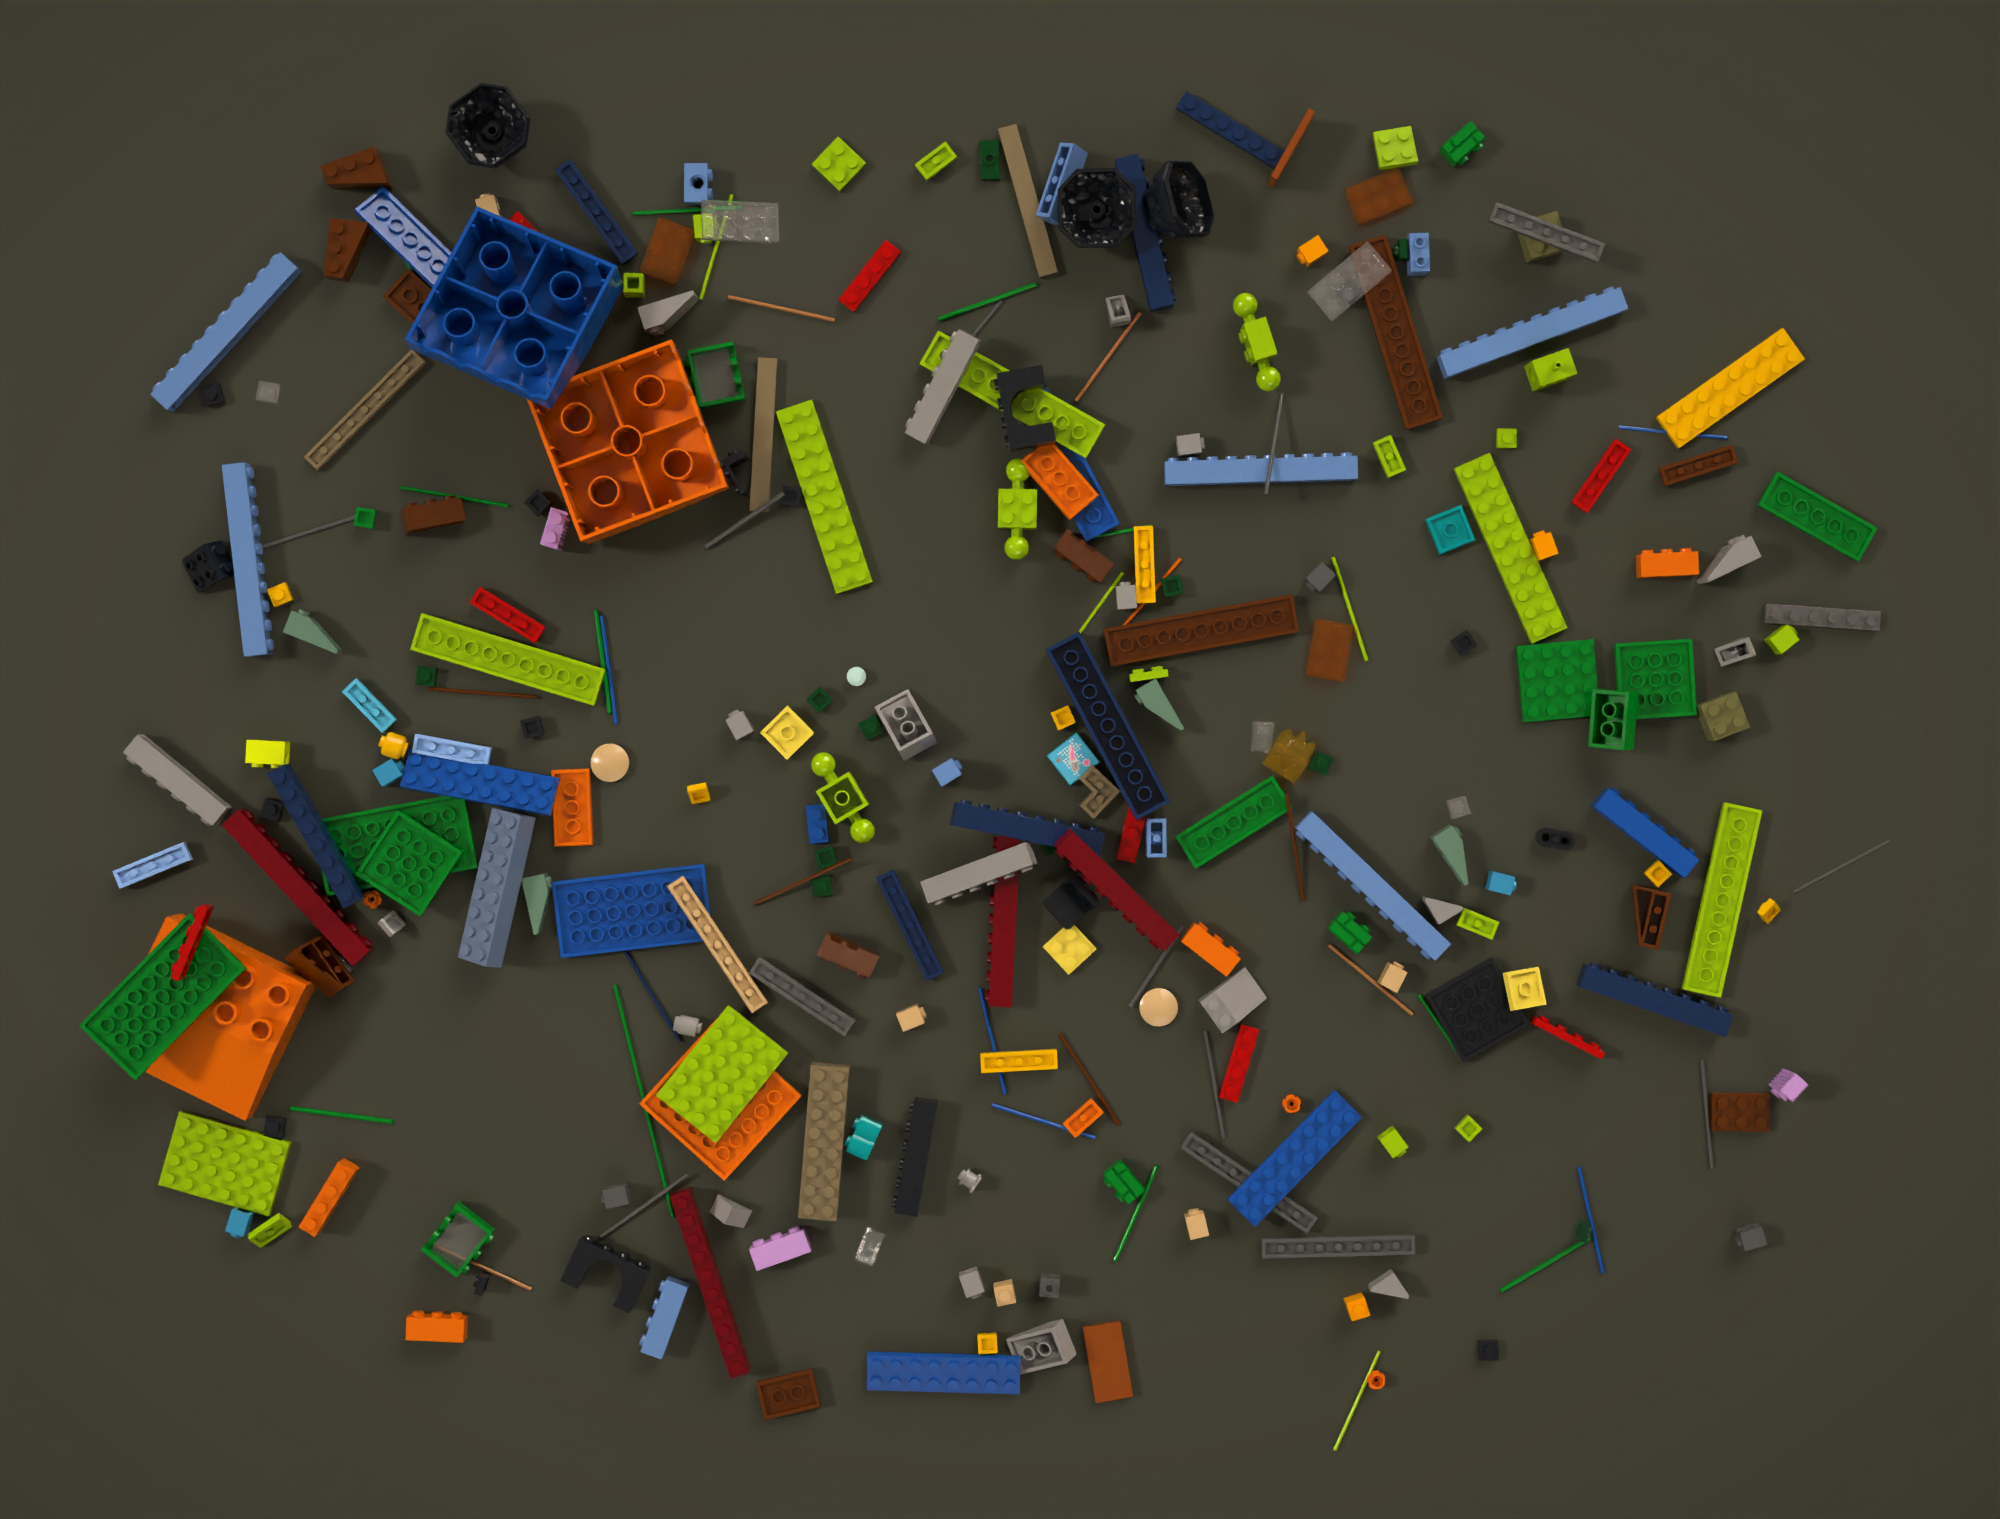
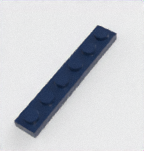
[1176,91,1284,169]
[555,159,638,265]
[876,869,944,981]

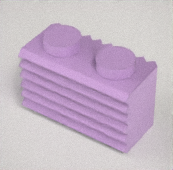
[540,507,571,551]
[1769,1069,1808,1102]

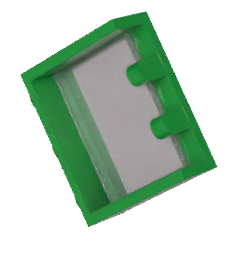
[685,341,746,410]
[420,1201,496,1278]

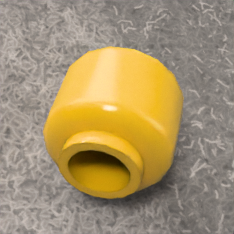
[378,732,409,760]

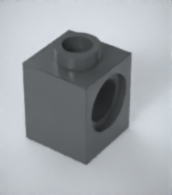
[1304,562,1336,593]
[600,1182,631,1209]
[1734,1223,1767,1251]
[1039,1272,1060,1298]

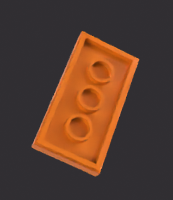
[1021,444,1099,521]
[551,768,594,847]

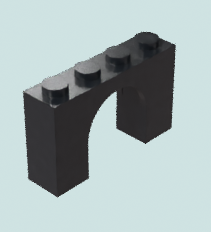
[994,365,1057,452]
[560,1235,652,1314]

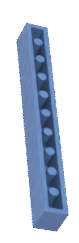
[150,252,302,413]
[1437,286,1628,379]
[1163,452,1358,486]
[222,462,274,657]
[1294,811,1451,961]

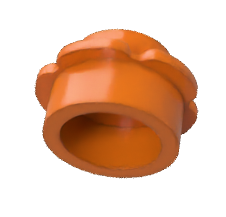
[363,890,382,909]
[1282,1094,1301,1113]
[1367,1370,1385,1389]

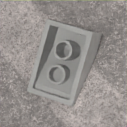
[637,290,699,337]
[1697,535,1762,584]
[875,689,937,761]
[1199,967,1267,1033]
[1006,1319,1077,1375]

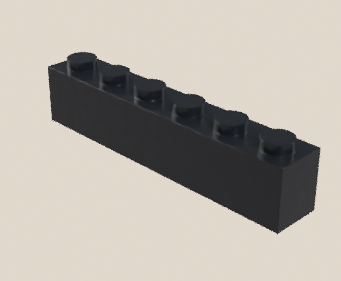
[892,1097,938,1217]

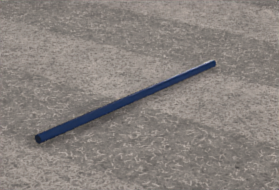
[623,950,681,1042]

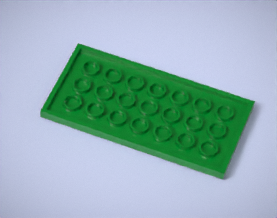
[322,796,479,896]
[79,913,247,1080]

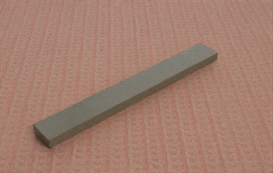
[998,124,1058,278]
[304,350,427,471]
[749,357,778,513]

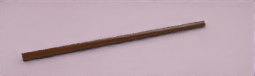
[428,687,537,699]
[1285,794,1305,901]
[753,857,852,905]
[1058,1032,1120,1125]

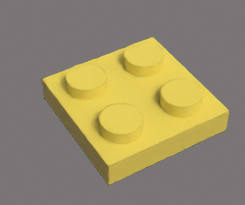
[760,706,814,760]
[1043,925,1097,975]
[1503,967,1547,1011]

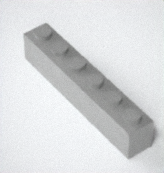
[905,329,982,444]
[123,734,233,826]
[920,842,1038,905]

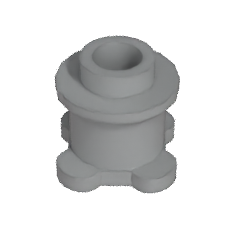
[957,1168,982,1193]

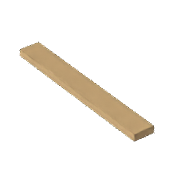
[667,876,768,1013]

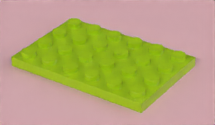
[656,1005,788,1143]
[158,1110,291,1217]

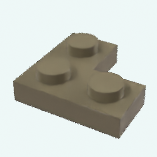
[1079,764,1120,819]

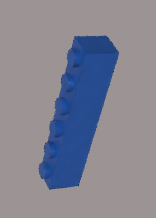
[1591,788,1699,878]

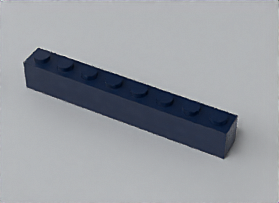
[1115,154,1176,312]
[267,764,366,908]
[949,799,1105,856]
[1576,962,1733,1037]

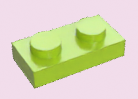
[915,141,957,181]
[1372,435,1406,478]
[1129,666,1169,682]
[1456,907,1499,940]
[247,1213,292,1248]

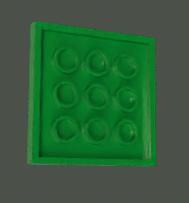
[1516,639,1598,722]
[1614,639,1697,719]
[355,810,463,917]

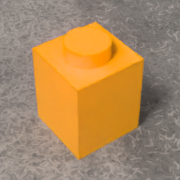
[1296,235,1328,267]
[1529,530,1559,561]
[1343,1292,1371,1322]

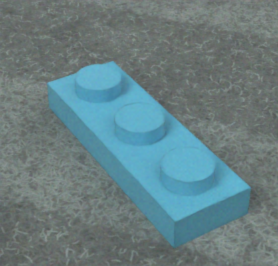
[342,678,397,733]

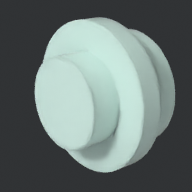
[847,667,866,686]

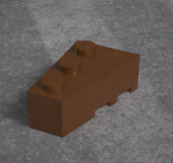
[320,146,393,189]
[323,218,373,282]
[400,495,466,536]
[1053,529,1114,584]
[1631,884,1672,950]
[816,931,880,979]
[284,934,355,999]

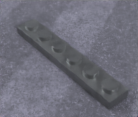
[1488,202,1605,263]
[1763,604,1881,631]
[749,957,855,1036]

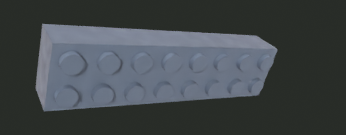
[458,808,536,968]

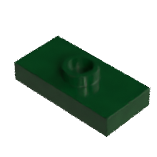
[979,140,1000,181]

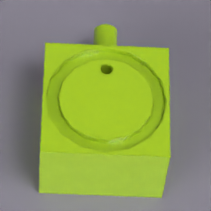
[1524,348,1578,392]

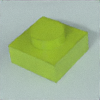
[1496,428,1517,449]
[1454,1114,1482,1142]

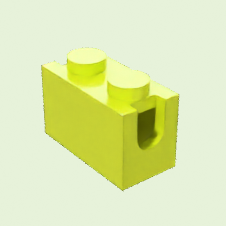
[245,740,290,768]

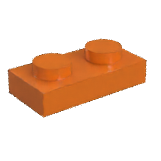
[1063,1098,1104,1138]

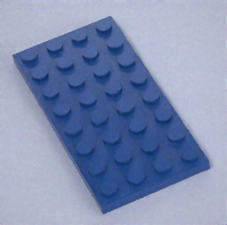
[552,864,711,958]

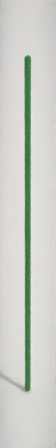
[613,984,675,1218]

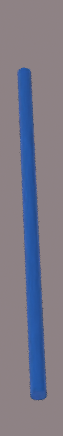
[1619,425,1728,440]
[600,615,618,724]
[978,988,1007,1095]
[991,1103,1096,1140]
[1577,1166,1605,1273]

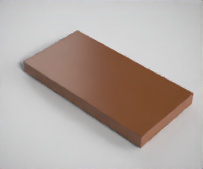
[1267,108,1315,188]
[1083,1320,1133,1403]

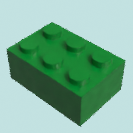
[1588,689,1638,750]

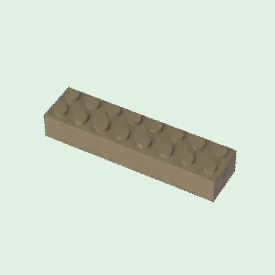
[798,1062,850,1221]

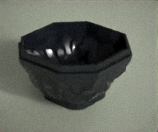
[445,83,531,169]
[1142,161,1215,239]
[1058,168,1136,248]

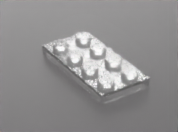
[701,200,779,243]
[1307,241,1392,322]

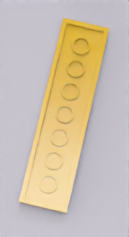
[1656,328,1805,449]

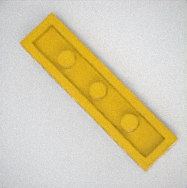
[1134,526,1156,604]
[980,1049,1058,1073]

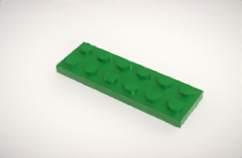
[1756,471,1878,562]
[1175,775,1293,869]

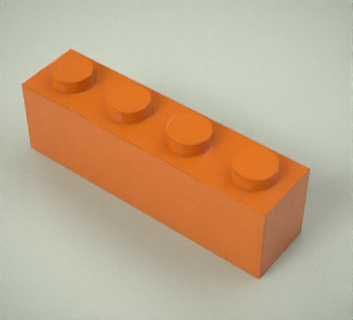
[299,1158,360,1237]

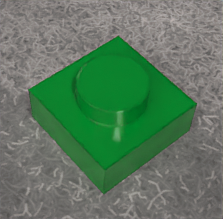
[353,507,377,530]

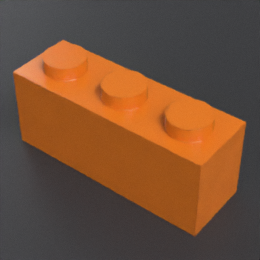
[1636,548,1699,578]
[1180,922,1241,977]
[405,1310,468,1343]

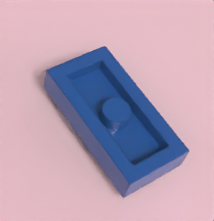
[806,804,829,844]

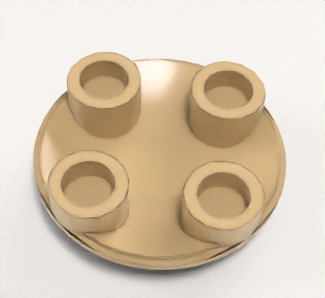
[591,744,630,782]
[1140,988,1178,1027]

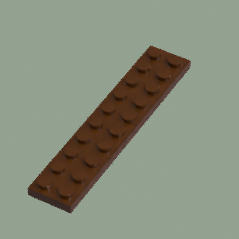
[1348,234,1443,430]
[1103,594,1299,667]

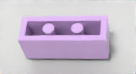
[749,1226,812,1271]

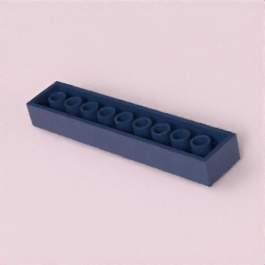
[1045,631,1170,820]

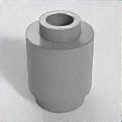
[673,1015,702,1037]

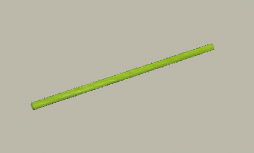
[699,194,734,300]
[1331,556,1368,661]
[1078,572,1124,634]
[1333,1350,1381,1451]

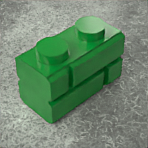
[1439,121,1486,167]
[1326,911,1372,954]
[1103,1158,1145,1204]

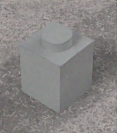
[1175,433,1205,457]
[1115,582,1137,610]
[726,709,755,740]
[959,1266,985,1299]

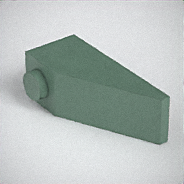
[283,609,343,654]
[1134,679,1184,731]
[1430,825,1468,886]
[522,873,552,935]

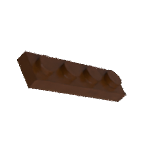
[1658,444,1739,487]

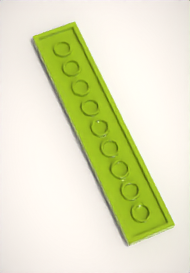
[919,330,1105,459]
[776,400,873,594]
[1453,453,1567,644]
[410,613,606,706]
[1682,802,1763,998]

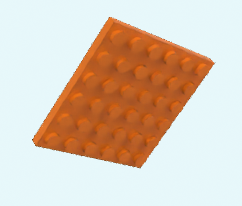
[639,1019,802,1181]

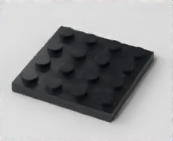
[1424,957,1530,1062]

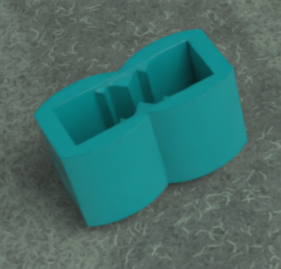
[844,1115,883,1161]

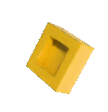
[267,582,294,608]
[1051,705,1076,730]
[687,782,711,804]
[1644,860,1672,887]
[1757,898,1781,924]
[977,1332,998,1354]

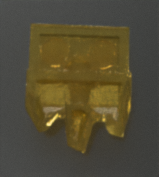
[1262,728,1316,784]

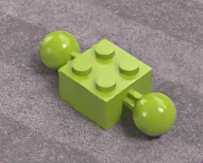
[1233,293,1281,391]
[998,458,1037,560]
[811,752,875,843]

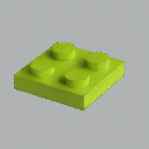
[1372,126,1418,170]
[812,137,866,192]

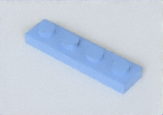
[412,734,492,765]
[112,842,193,889]

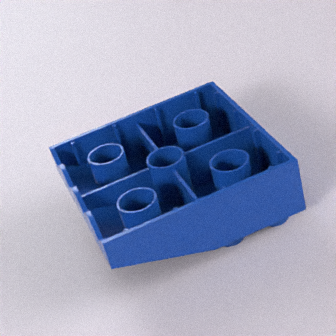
[405,206,623,409]

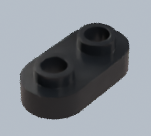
[1535,828,1575,851]

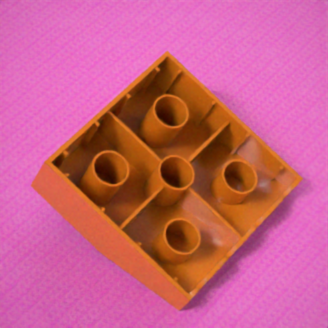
[527,339,729,545]
[146,913,316,1121]

